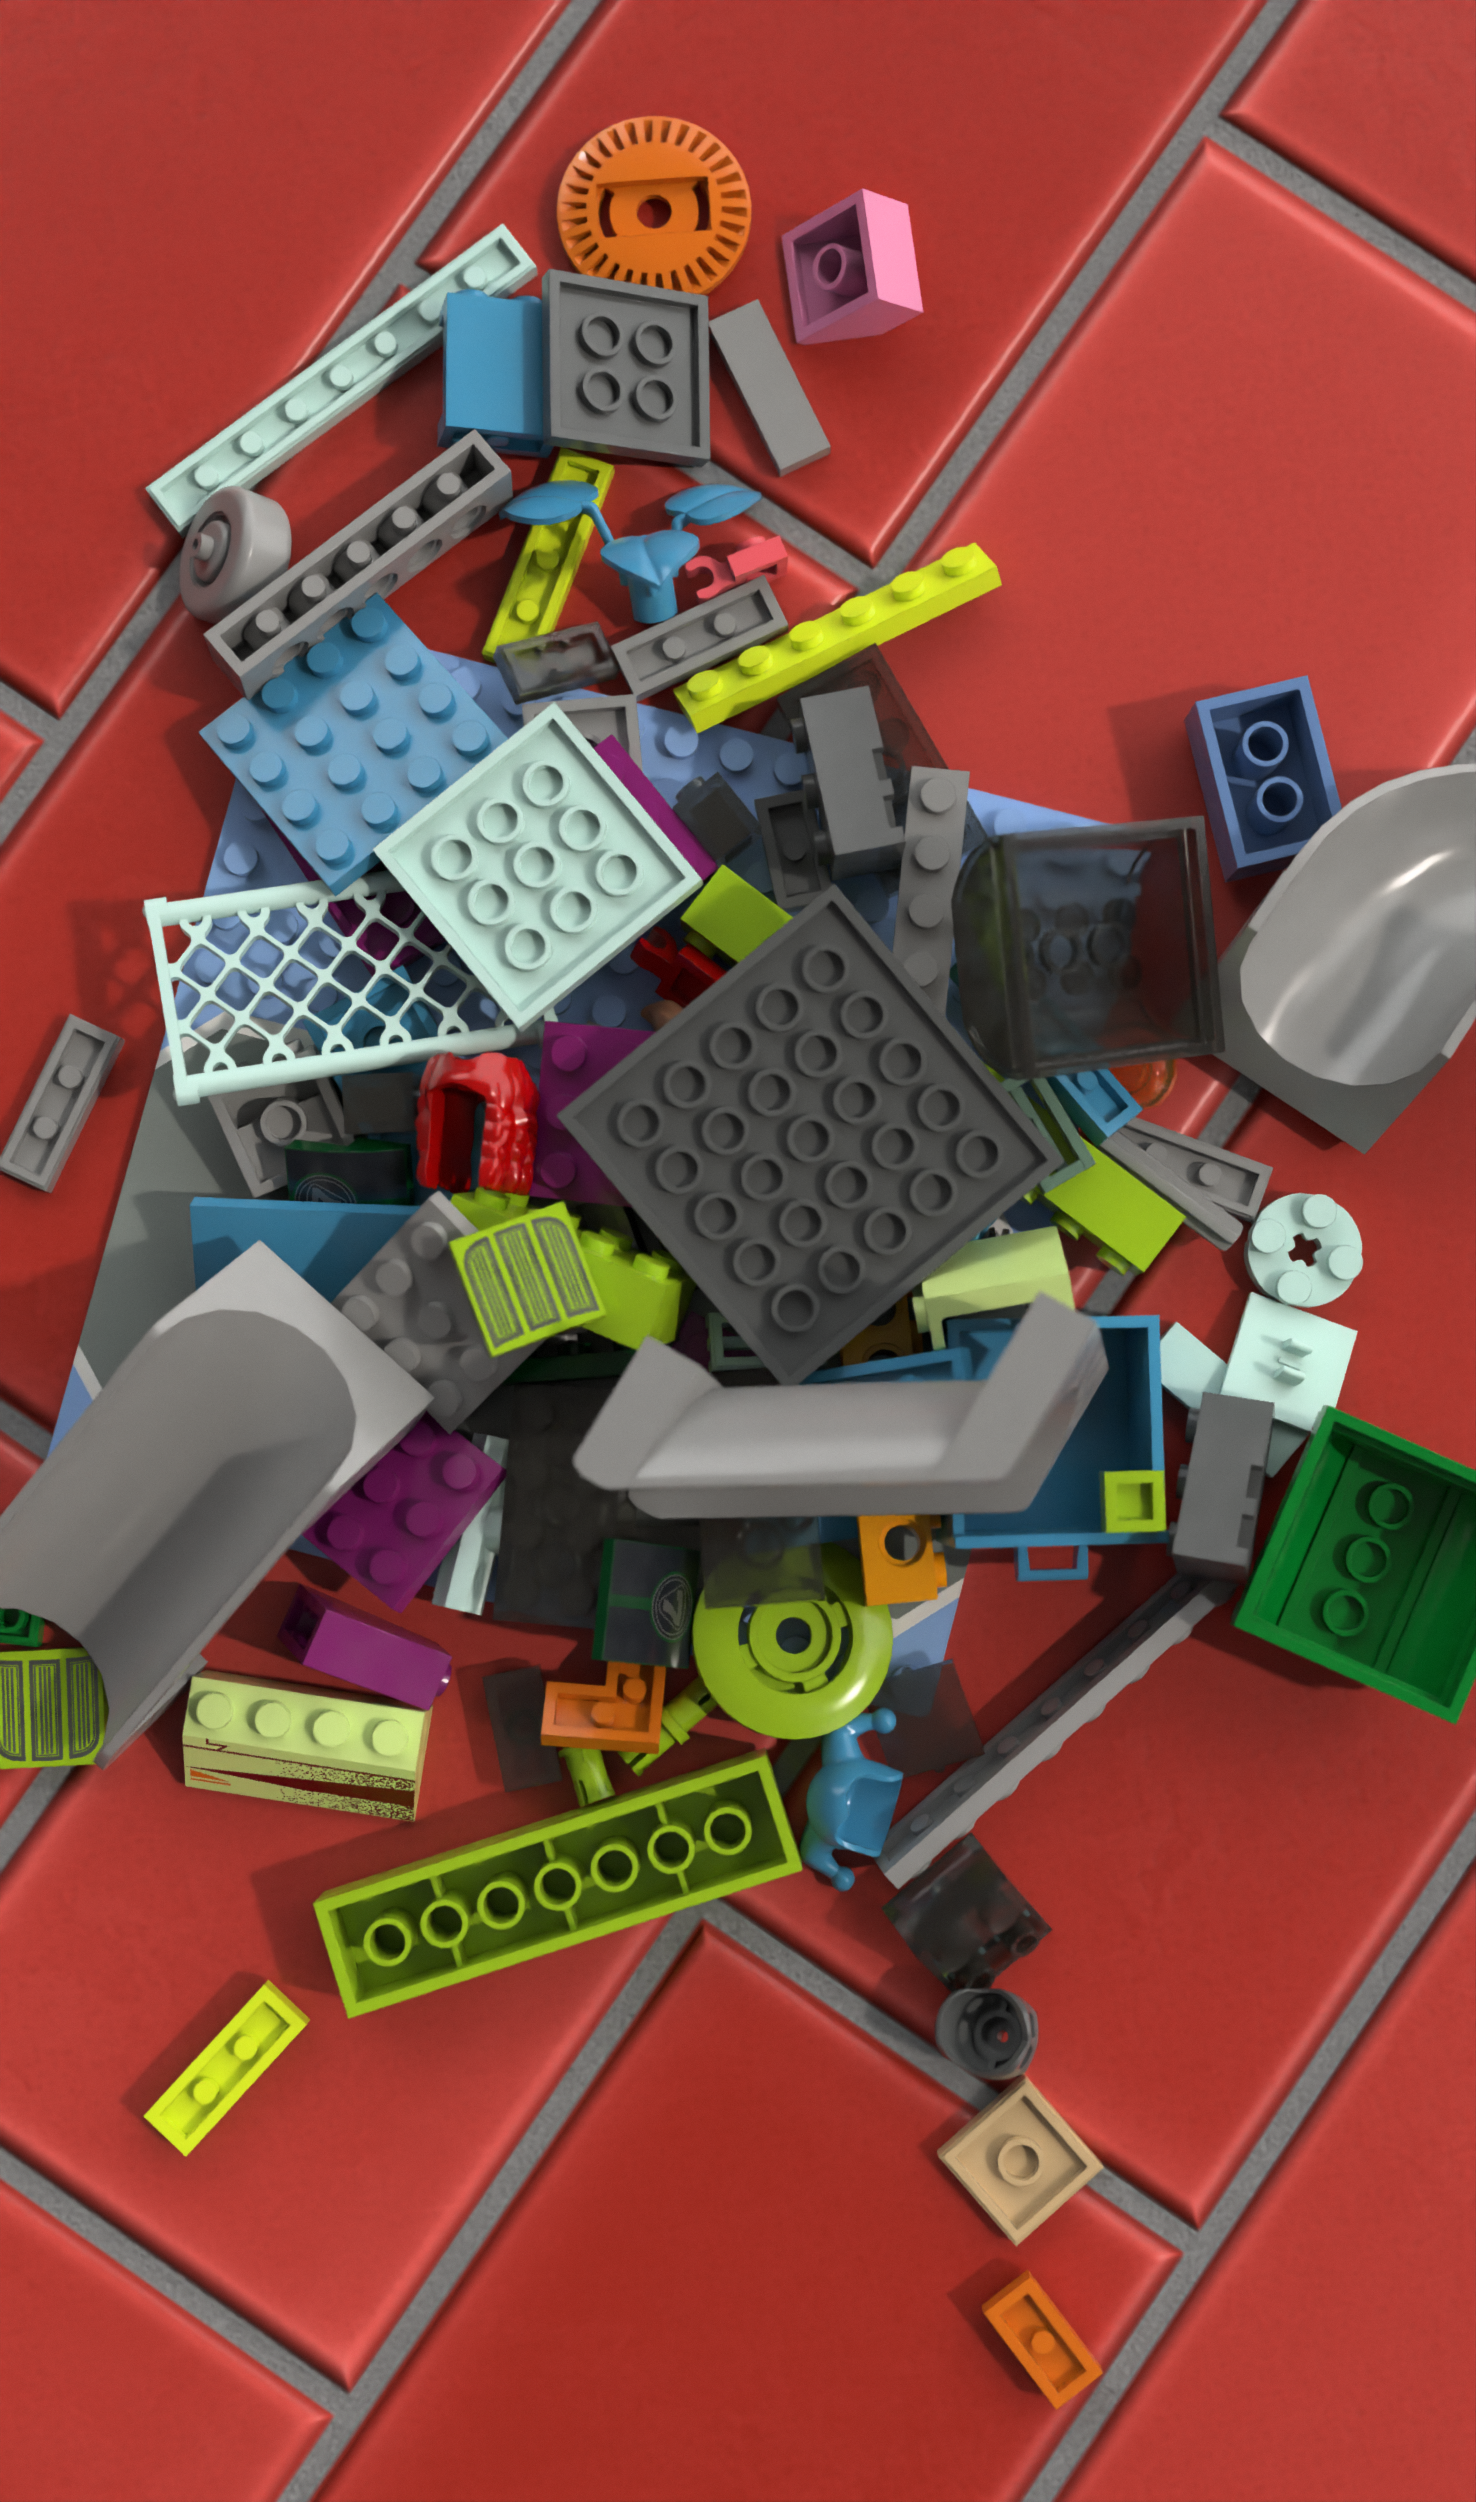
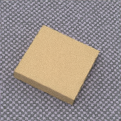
[937,2073,1104,2246]

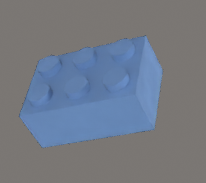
[1184,675,1342,883]

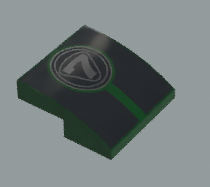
[284,1137,415,1206]
[591,1538,701,1669]

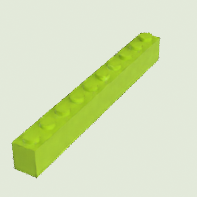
[680,864,1186,1276]

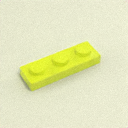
[143,1980,311,2157]

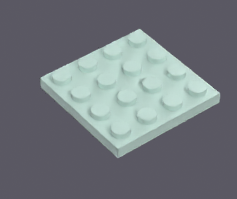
[372,702,704,1032]

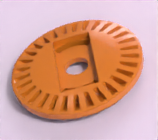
[557,116,751,295]

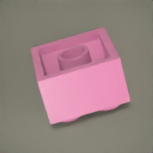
[781,188,923,345]

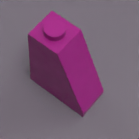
[277,1583,452,1711]

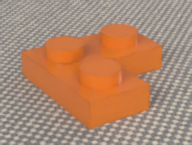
[541,1661,666,1754]

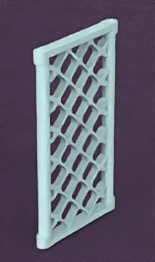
[142,870,558,1107]

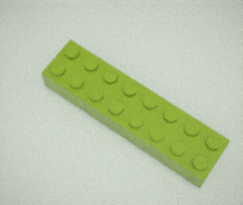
[313,1747,803,2019]

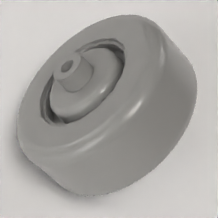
[179,486,292,625]

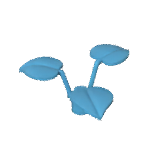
[499,480,762,623]

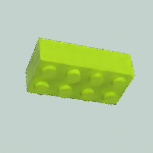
[450,1186,697,1351]

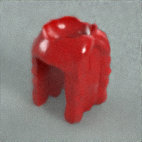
[414,1052,541,1196]

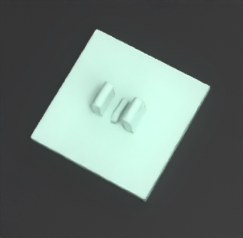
[1219,1292,1358,1434]

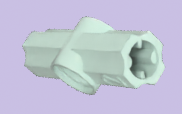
[432,1433,524,1616]

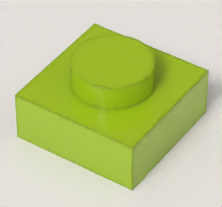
[1099,1470,1166,1533]

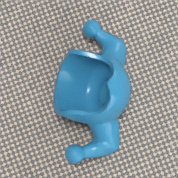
[799,1708,903,1891]

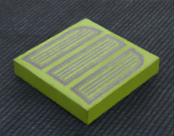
[448,1201,607,1359]
[0,1647,109,1769]

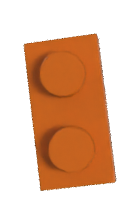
[982,2269,1103,2410]

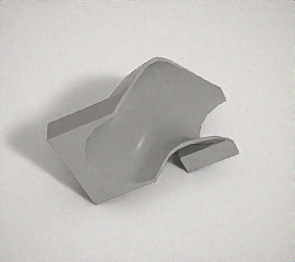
[1172,764,1476,1155]

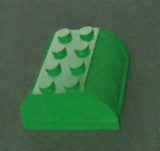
[1229,1405,1476,1725]

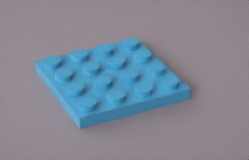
[198,593,508,897]

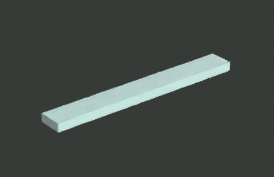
[145,223,538,538]

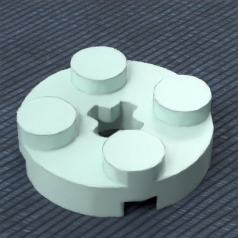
[1243,1193,1363,1308]

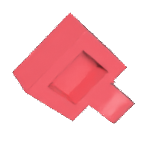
[685,536,788,605]

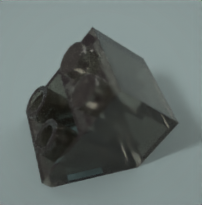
[881,1833,1053,1993]

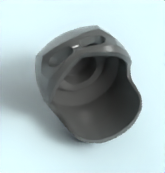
[935,1989,1039,2080]

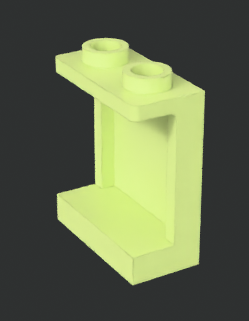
[912,1226,1075,1351]

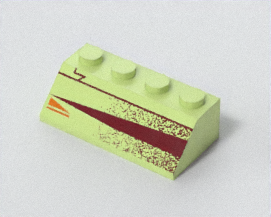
[182,1670,433,1822]

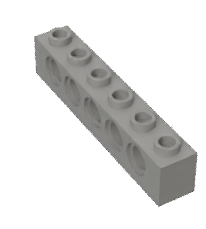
[203,429,513,701]

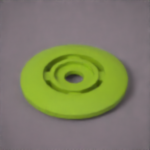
[691,1542,893,1740]

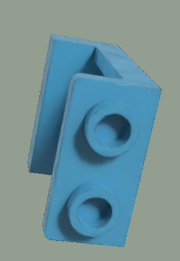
[437,289,554,458]

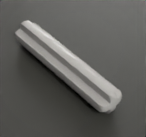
[1093,1131,1243,1251]

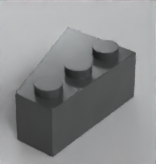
[790,685,906,881]
[1166,1392,1275,1586]

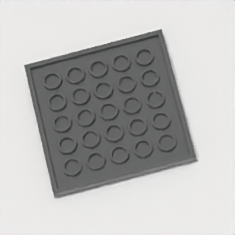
[556,884,1064,1386]

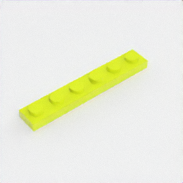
[672,542,1002,734]

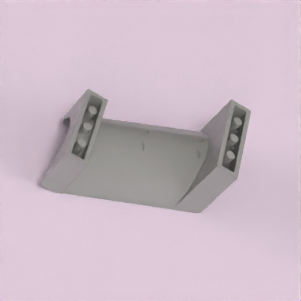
[0,1240,435,1771]
[574,1291,1109,1520]

